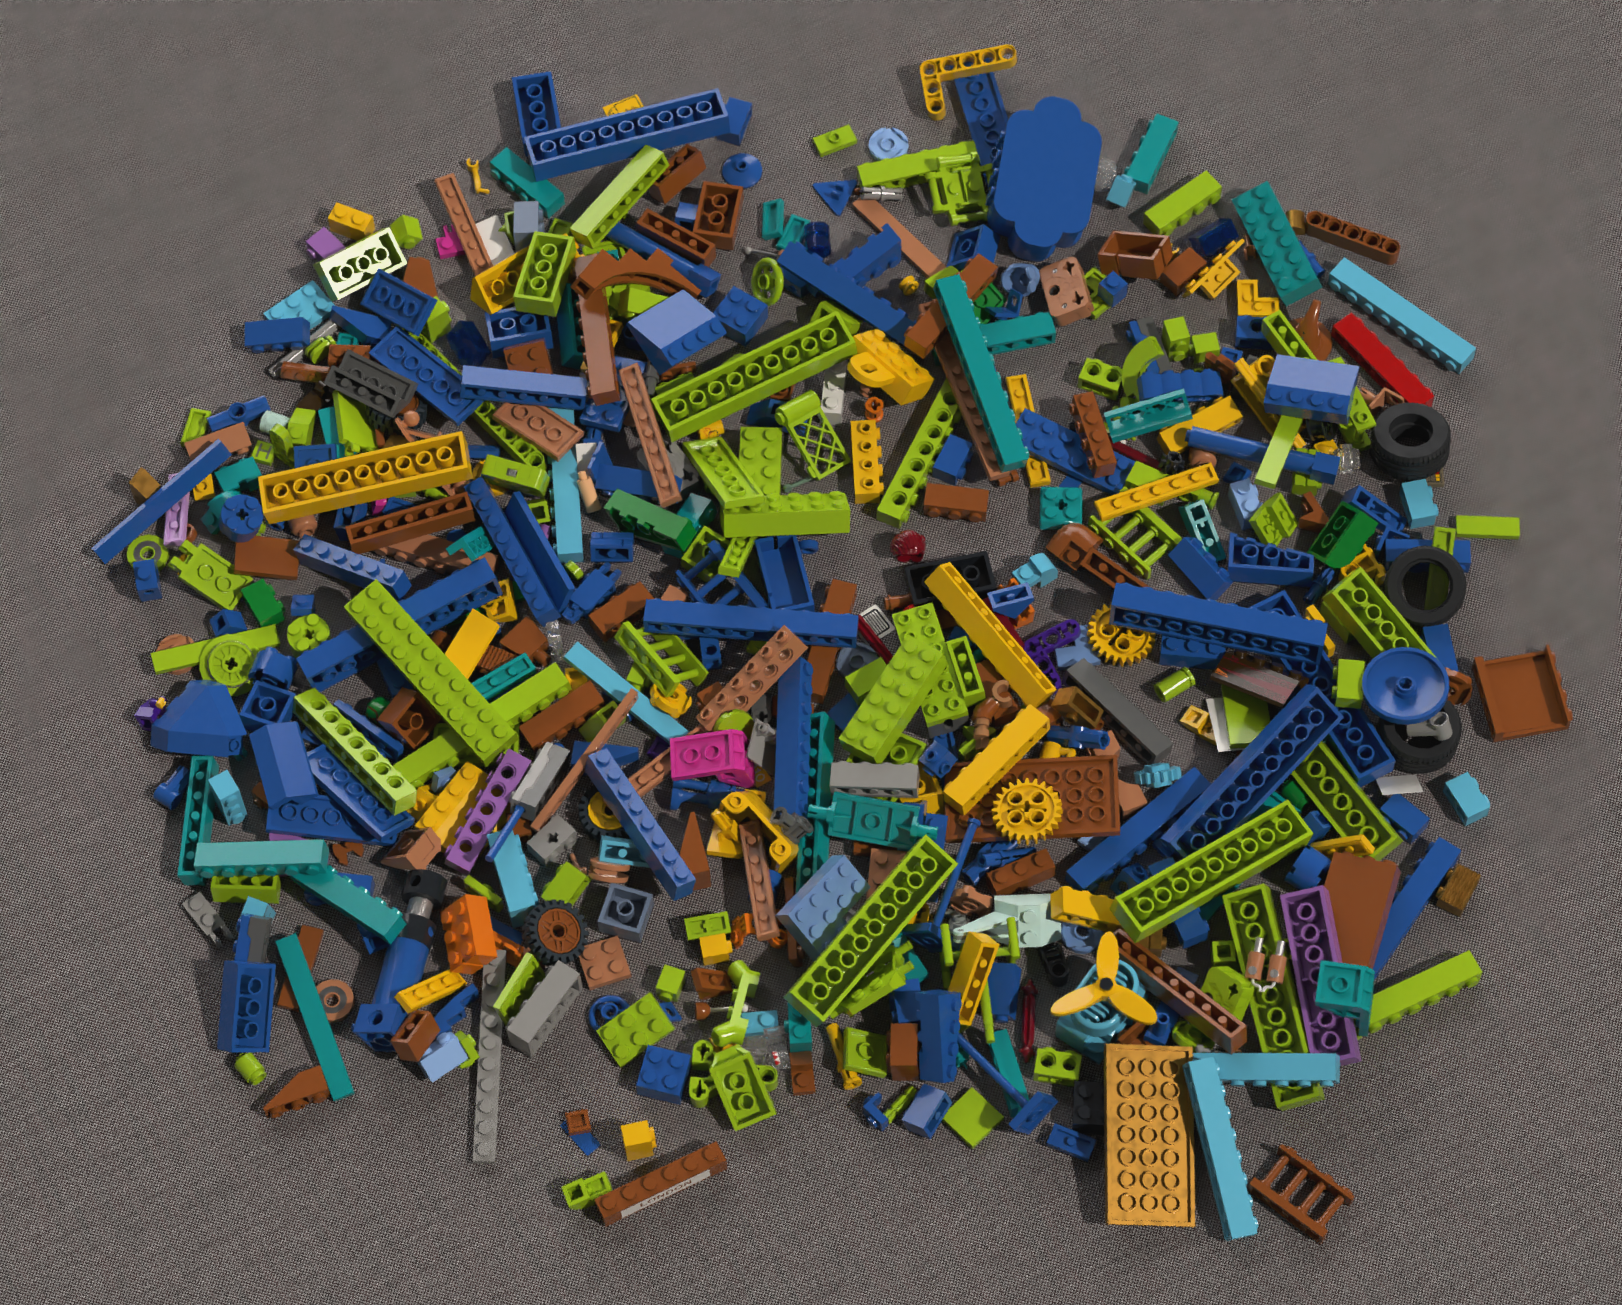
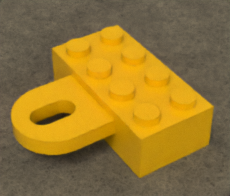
[847,328,935,406]

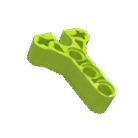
[689,1040,778,1108]

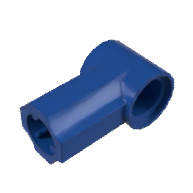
[153,766,190,810]

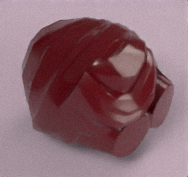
[890,530,926,563]

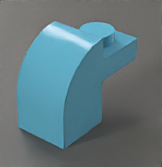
[1012,553,1058,588]

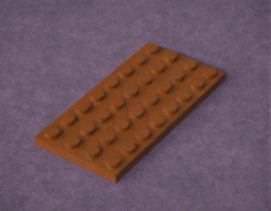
[945,755,1120,843]

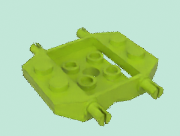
[830,940,914,1019]

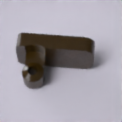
[297,380,334,417]

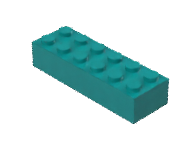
[1232,181,1322,307]

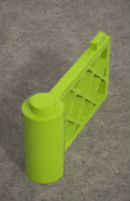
[775,390,851,481]

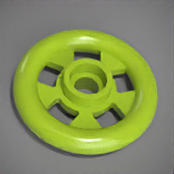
[751,257,784,306]

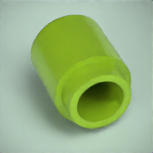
[234,1052,267,1086]

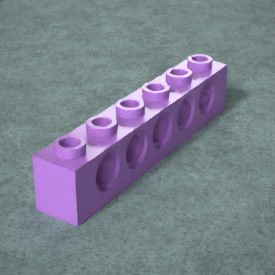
[444,748,531,876]

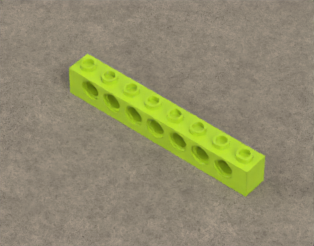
[877,377,962,529]
[292,687,417,816]

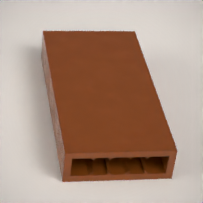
[1324,851,1401,970]

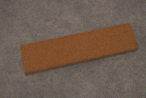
[277,925,324,1012]

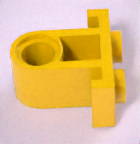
[1339,544,1386,587]

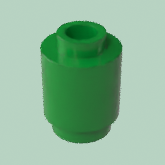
[1281,780,1312,811]

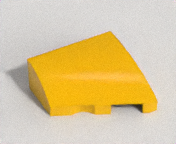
[481,579,517,622]

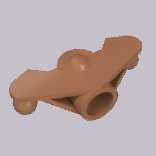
[395,410,469,496]

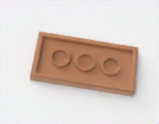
[492,402,584,462]

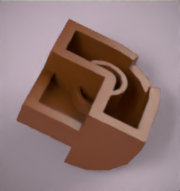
[1045,523,1104,572]

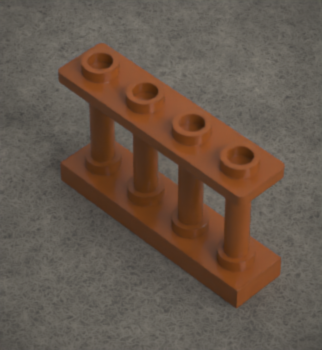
[1247,1144,1354,1245]

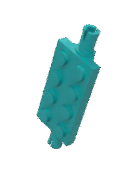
[807,791,938,850]

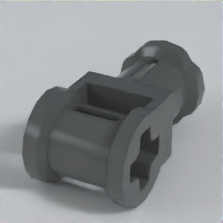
[770,807,814,844]

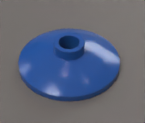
[722,153,762,189]

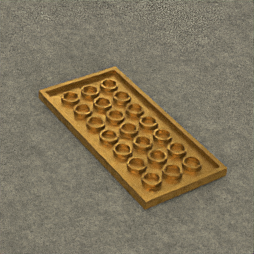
[1104,1043,1195,1228]

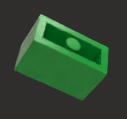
[241,579,286,628]

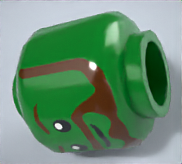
[366,697,390,728]

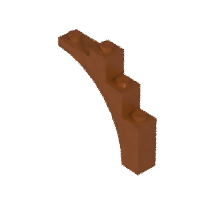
[571,248,701,300]

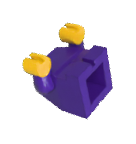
[134,696,167,731]

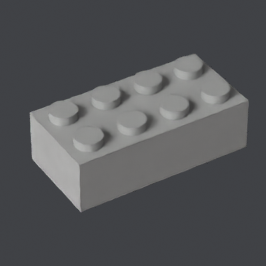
[506,960,583,1059]

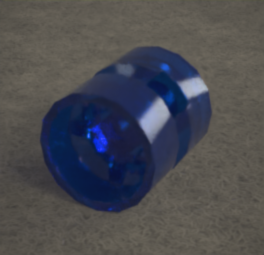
[803,221,831,258]

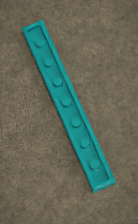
[275,933,355,1102]

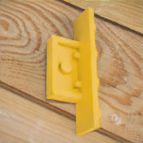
[1182,239,1245,300]

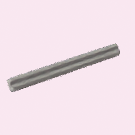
[268,319,340,379]

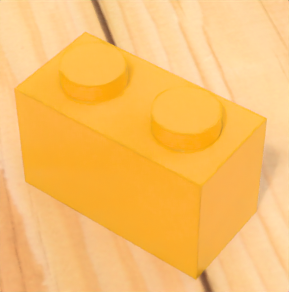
[328,202,375,241]
[621,1120,657,1161]

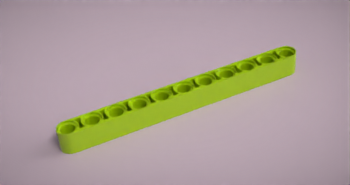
[395,325,547,471]

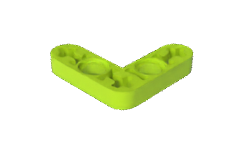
[269,423,295,469]

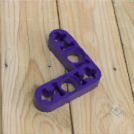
[1024,619,1081,695]

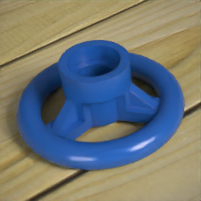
[588,995,630,1032]

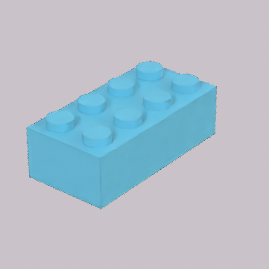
[487,830,539,929]

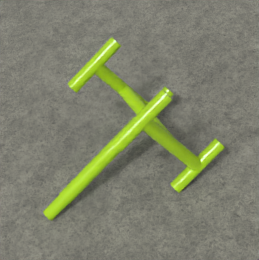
[939,917,1020,1044]

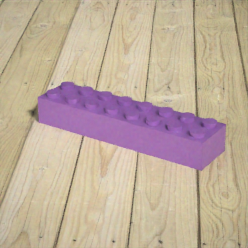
[1280,885,1362,1066]

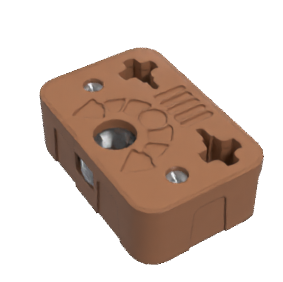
[1039,257,1094,326]

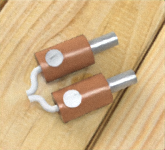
[1245,937,1287,992]

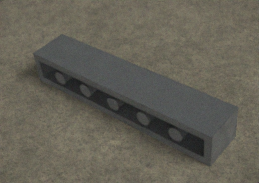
[1062,658,1174,765]

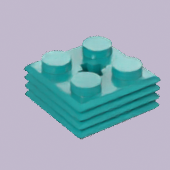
[1040,487,1082,530]

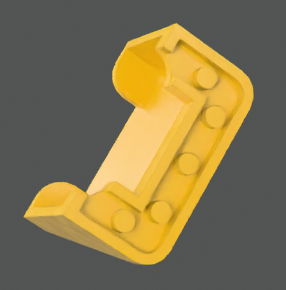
[719,791,798,874]

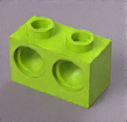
[1078,358,1123,401]
[1033,1047,1082,1087]

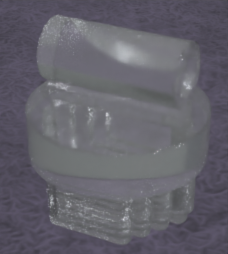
[742,1036,767,1064]

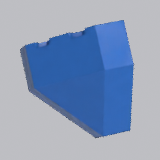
[150,680,248,757]

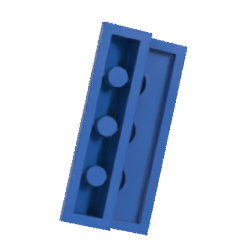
[249,721,318,810]

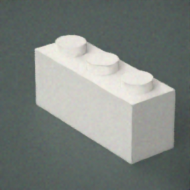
[820,360,847,426]

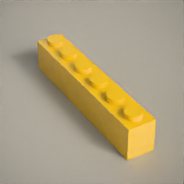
[943,704,1050,816]

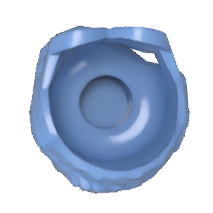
[1001,263,1040,297]

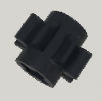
[1158,451,1185,475]

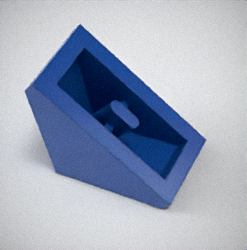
[987,582,1034,619]

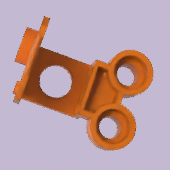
[730,909,788,949]

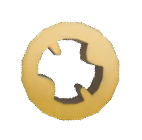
[899,276,919,296]

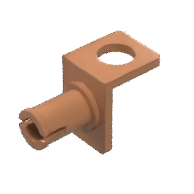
[1359,387,1404,417]

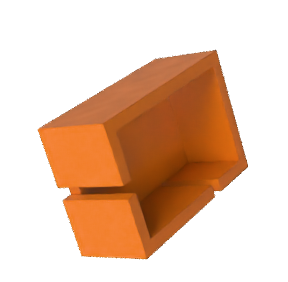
[440,894,497,975]

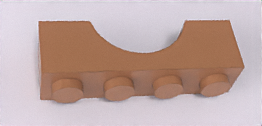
[1086,730,1147,820]

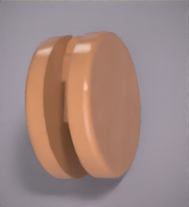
[588,857,630,883]

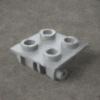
[746,718,777,776]

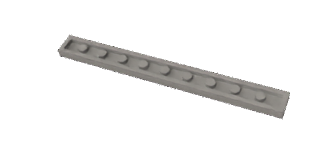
[473,950,507,1164]

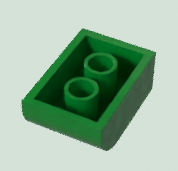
[1307,501,1379,568]

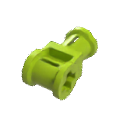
[1178,488,1219,510]

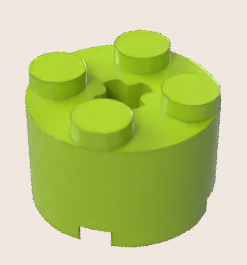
[287,614,332,658]

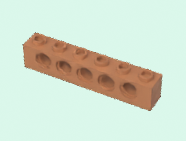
[695,625,808,732]

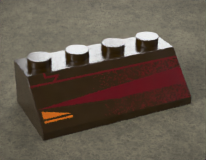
[1210,649,1309,708]

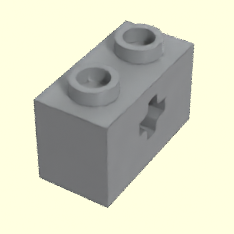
[527,814,577,868]

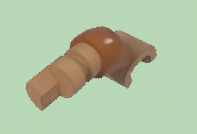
[971,680,1012,751]

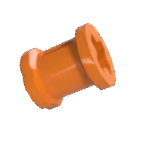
[865,397,883,423]

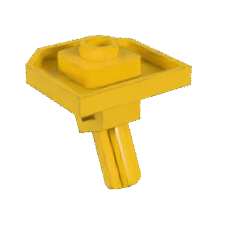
[707,809,746,859]

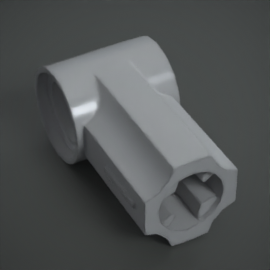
[1407,712,1452,741]

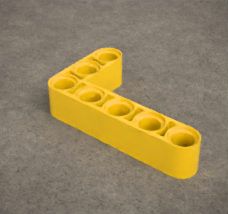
[920,44,1017,121]

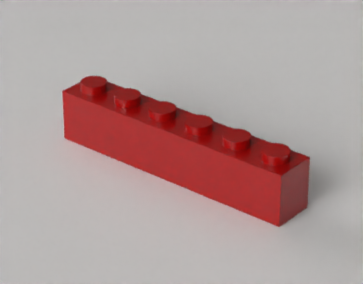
[1331,312,1434,407]

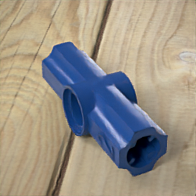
[206,395,271,433]
[1047,725,1110,750]
[961,840,1019,886]

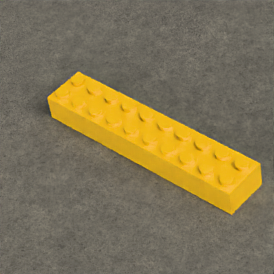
[258,431,473,524]

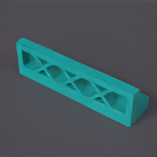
[1104,388,1193,443]
[446,524,496,562]
[471,653,537,704]
[985,1029,1030,1118]

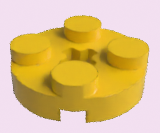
[650,683,692,718]

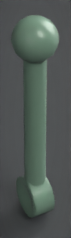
[783,471,823,493]

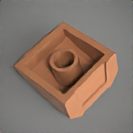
[381,827,441,870]

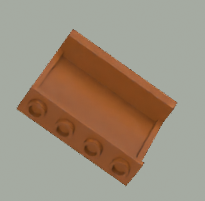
[1471,644,1573,743]

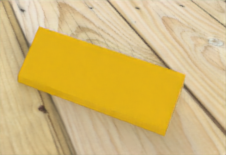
[470,245,530,315]
[445,608,500,679]

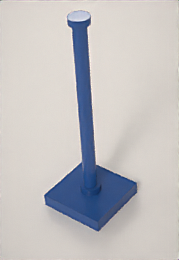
[901,818,981,953]
[957,1032,1058,1135]

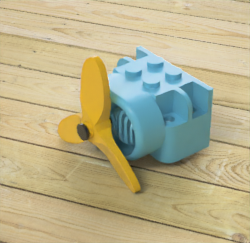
[1051,931,1157,1065]

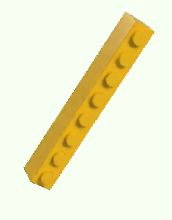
[924,562,1057,708]

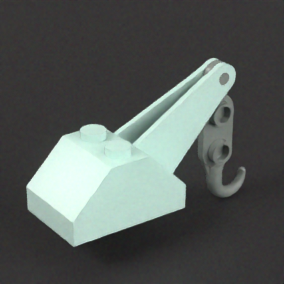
[944,894,1061,948]

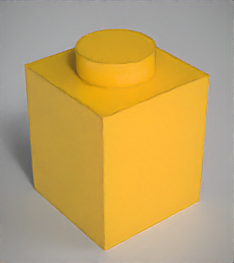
[699,933,733,966]

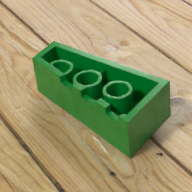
[604,489,697,552]

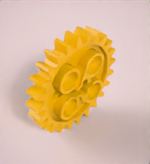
[1087,602,1156,667]
[992,778,1063,845]

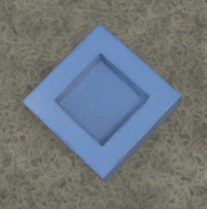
[431,766,456,794]

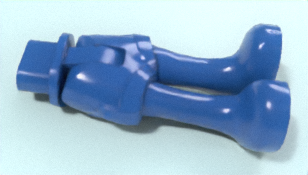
[670,779,745,810]

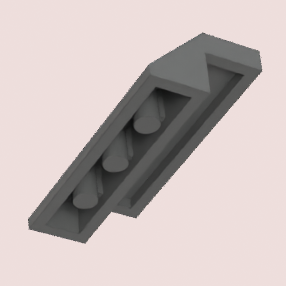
[323,349,419,418]

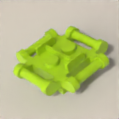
[925,151,994,226]

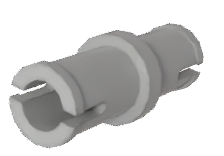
[860,186,903,202]

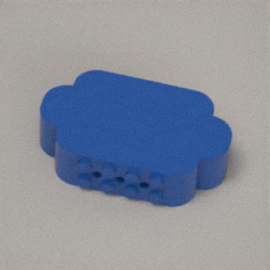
[985,96,1102,262]

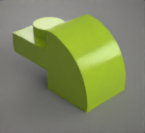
[561,1171,613,1210]

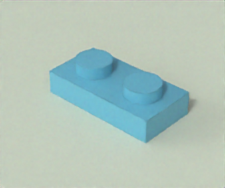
[740,1010,779,1037]

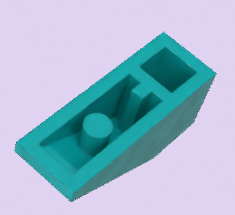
[1178,499,1227,562]

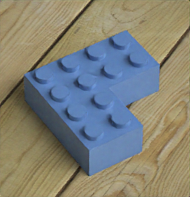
[775,855,871,961]

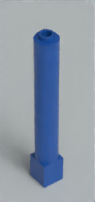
[605,222,721,298]
[1185,426,1341,485]

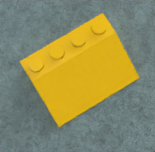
[415,761,511,858]

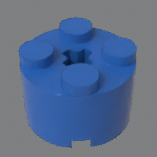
[219,495,263,543]
[248,647,297,691]
[1284,844,1331,891]

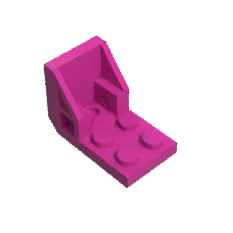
[670,729,756,788]

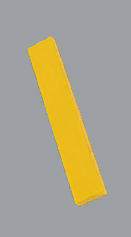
[1006,374,1051,488]
[1094,462,1219,522]

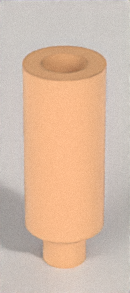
[577,470,601,513]

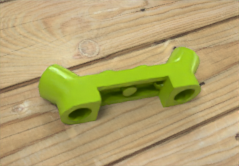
[711,960,761,1048]

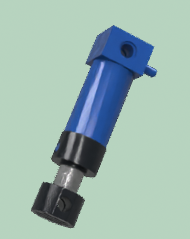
[351,869,448,1052]

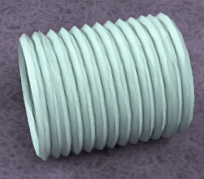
[259,410,291,434]

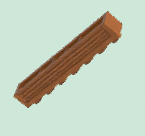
[281,361,331,383]

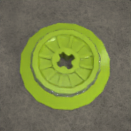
[199,634,259,697]

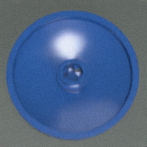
[1362,647,1449,725]

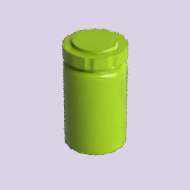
[1154,666,1196,703]

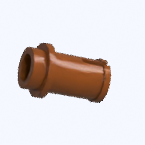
[884,593,911,612]

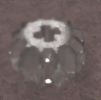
[1094,158,1117,192]

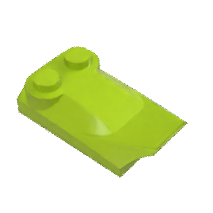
[709,1044,777,1131]

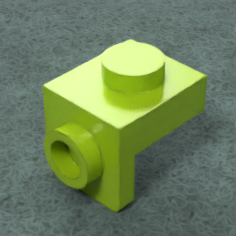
[454,1030,480,1069]

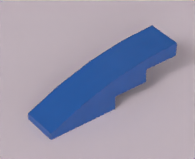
[433,983,480,1042]

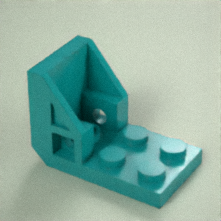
[1315,960,1375,1037]

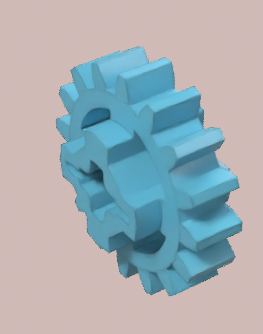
[1134,762,1182,788]

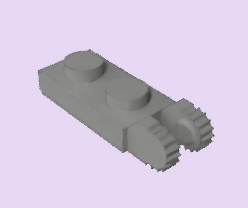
[182,891,234,948]

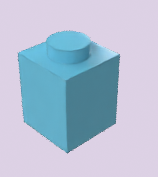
[1106,174,1136,207]

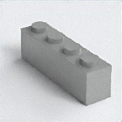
[830,761,920,798]

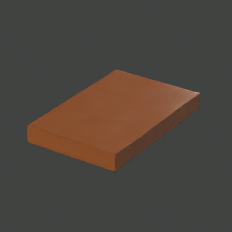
[234,536,299,580]

